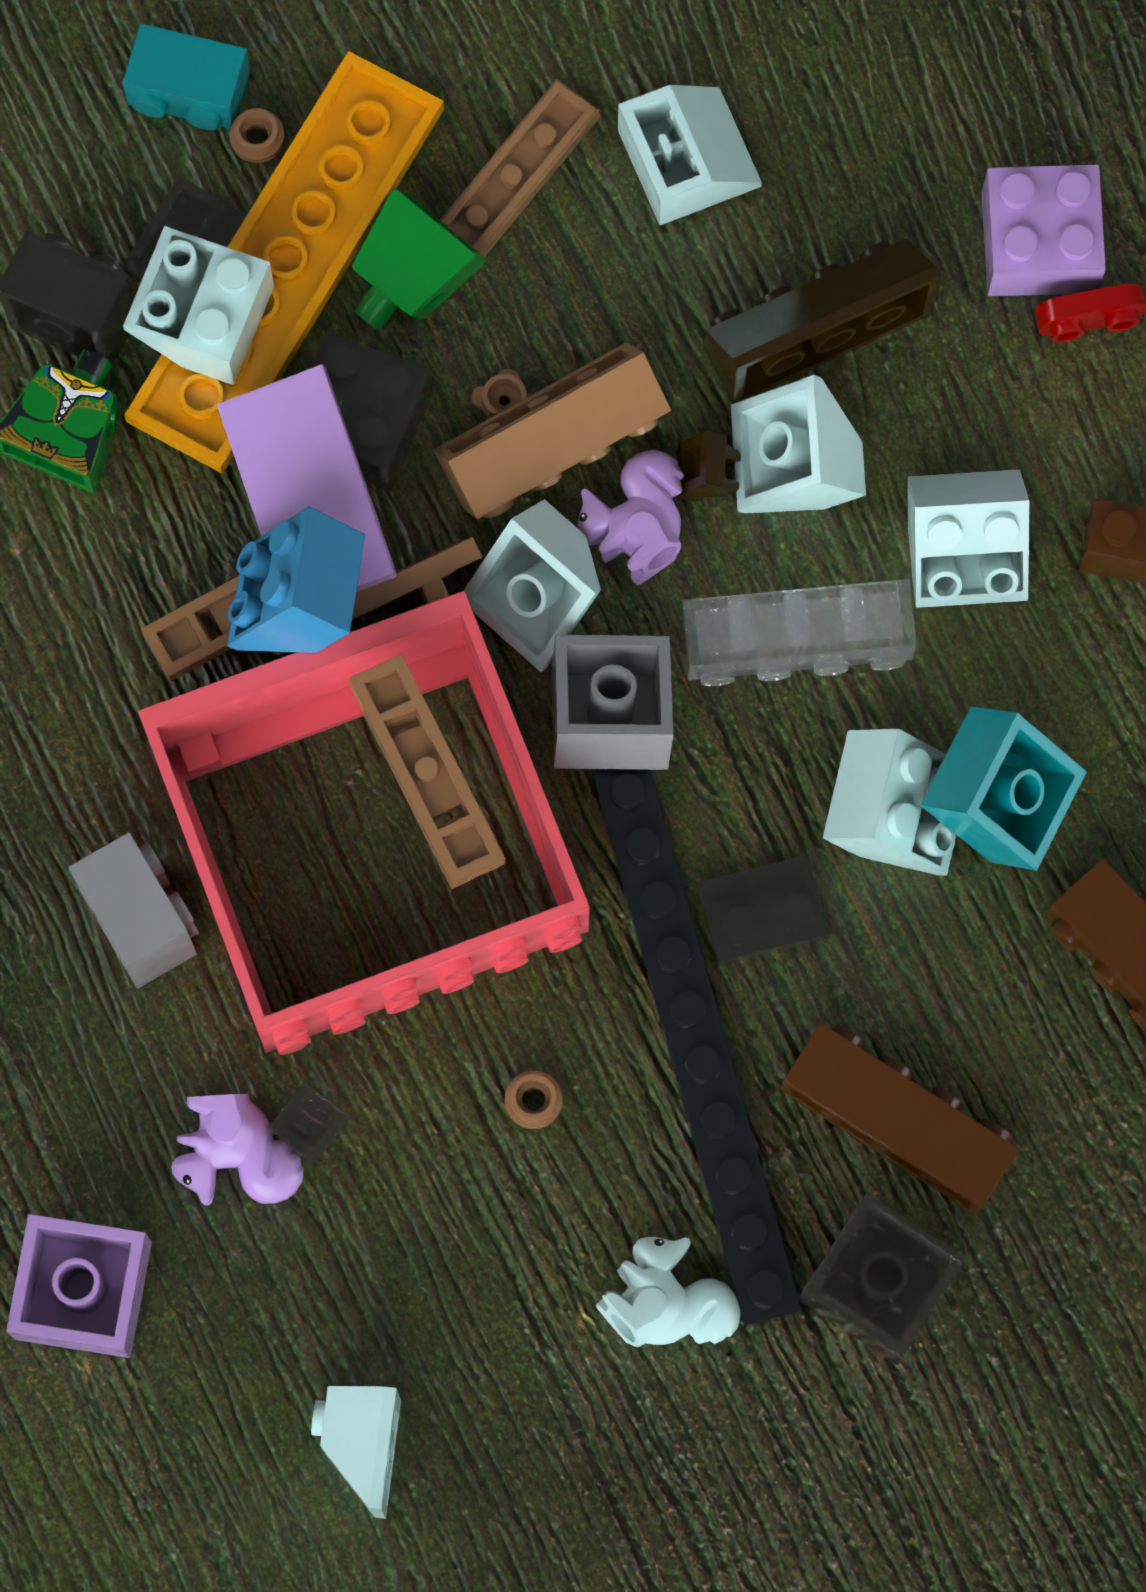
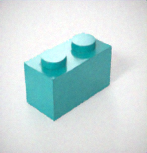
[122,23,251,130]

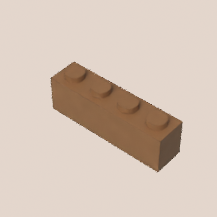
[433,342,672,519]

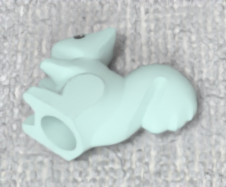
[596,1237,741,1347]

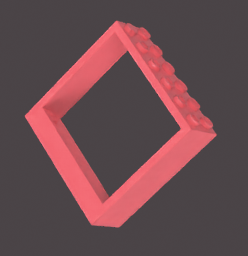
[138,591,589,1055]

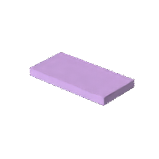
[217,364,398,592]

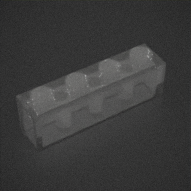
[681,579,917,686]

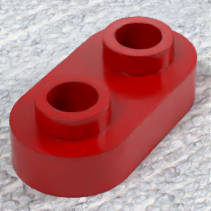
[1034,284,1146,343]

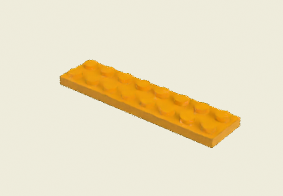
[124,51,444,474]

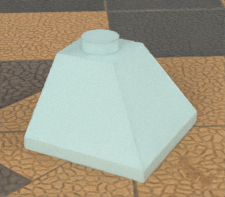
[731,375,866,513]
[463,500,601,672]
[311,1386,401,1519]

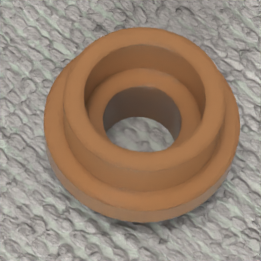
[229,108,285,163]
[505,1071,563,1129]

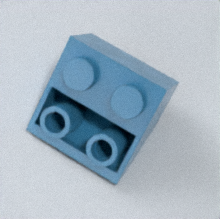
[227,506,365,653]

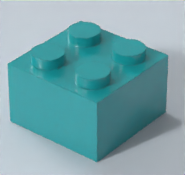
[920,706,1087,871]

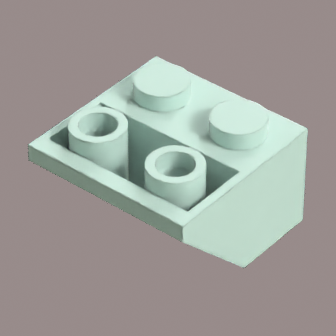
[618,85,762,226]
[123,226,274,385]
[908,469,1029,608]
[823,729,956,876]

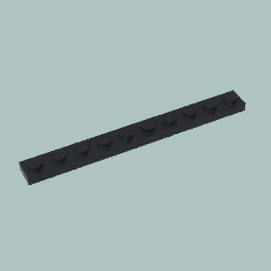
[592,769,802,1329]

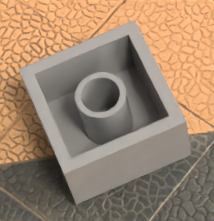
[551,635,673,770]
[68,832,199,989]

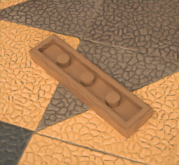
[440,79,600,256]

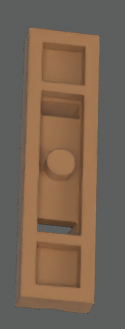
[272,537,482,655]
[141,576,239,682]
[348,654,505,889]

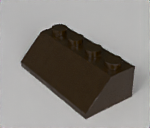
[704,239,941,404]

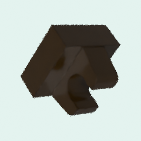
[676,430,741,502]

